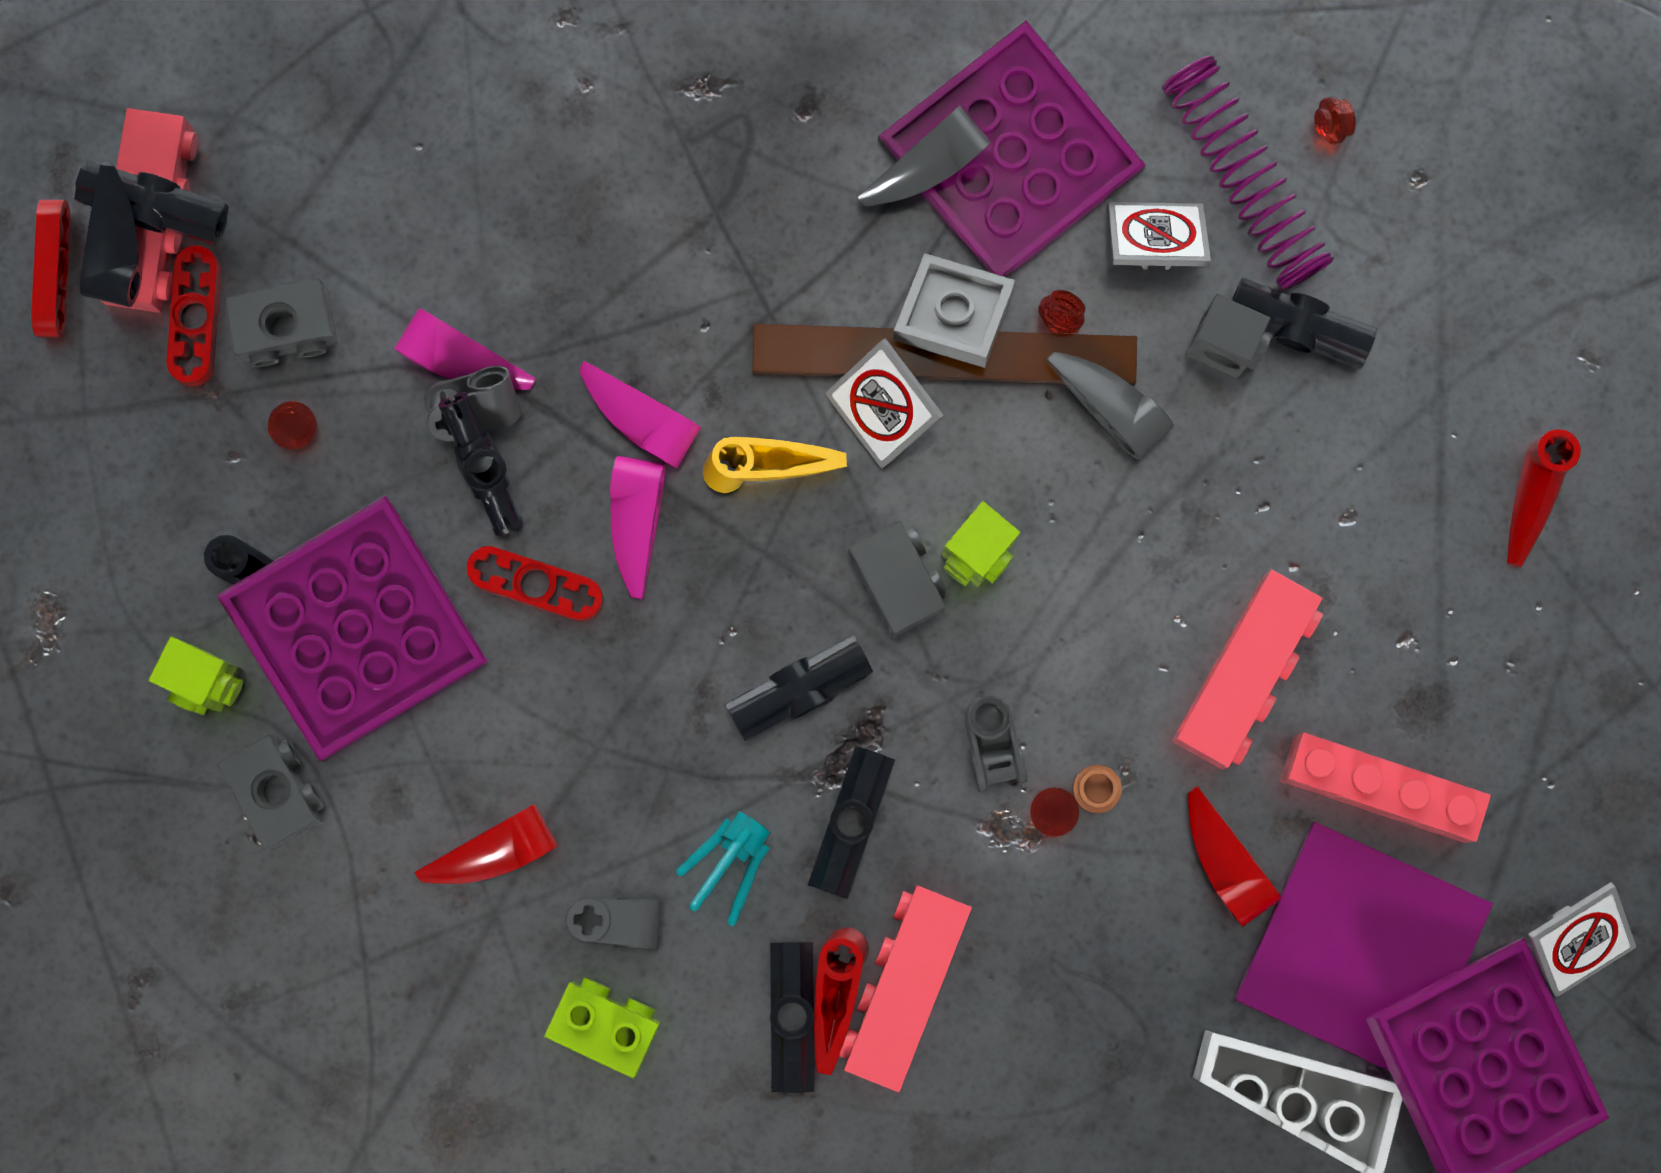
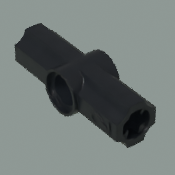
[74,160,229,245]
[1232,277,1377,369]
[725,635,873,742]
[807,746,895,899]
[770,942,814,1093]

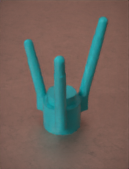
[676,811,771,926]

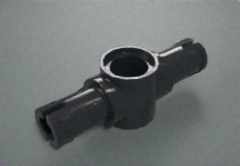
[438,393,523,535]

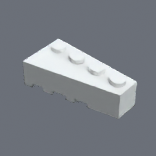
[1193,1030,1403,1173]

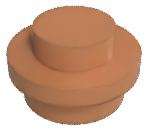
[1073,765,1122,813]

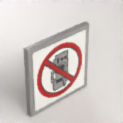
[1108,202,1211,270]
[825,338,944,469]
[1528,882,1637,998]

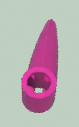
[394,308,536,390]
[579,361,701,469]
[610,456,666,599]

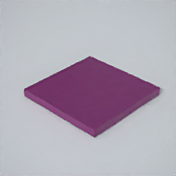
[878,20,1146,278]
[217,494,488,762]
[1233,822,1493,1072]
[1365,938,1609,1173]

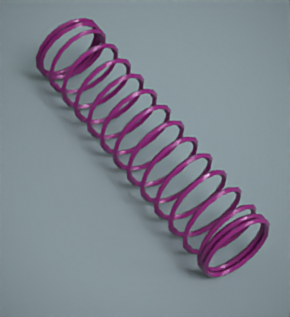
[1162,55,1334,290]

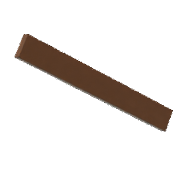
[752,324,1137,386]

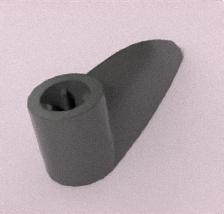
[857,106,991,206]
[1045,351,1174,460]

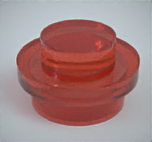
[1314,96,1356,145]
[1038,290,1085,334]
[268,401,317,450]
[1030,787,1079,836]

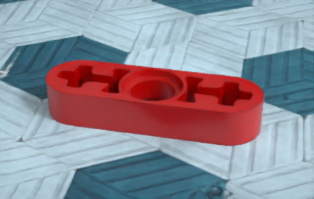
[31,199,71,338]
[166,245,222,387]
[467,546,604,622]

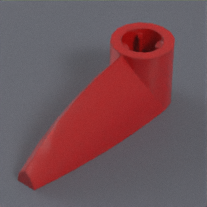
[1507,429,1581,568]
[1188,786,1282,927]
[414,803,559,884]
[814,927,869,1075]

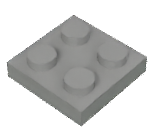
[893,253,1015,368]

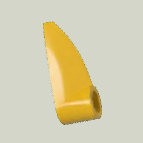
[702,437,847,493]

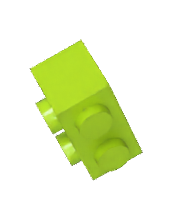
[941,501,1021,587]
[148,636,243,716]
[544,977,661,1079]

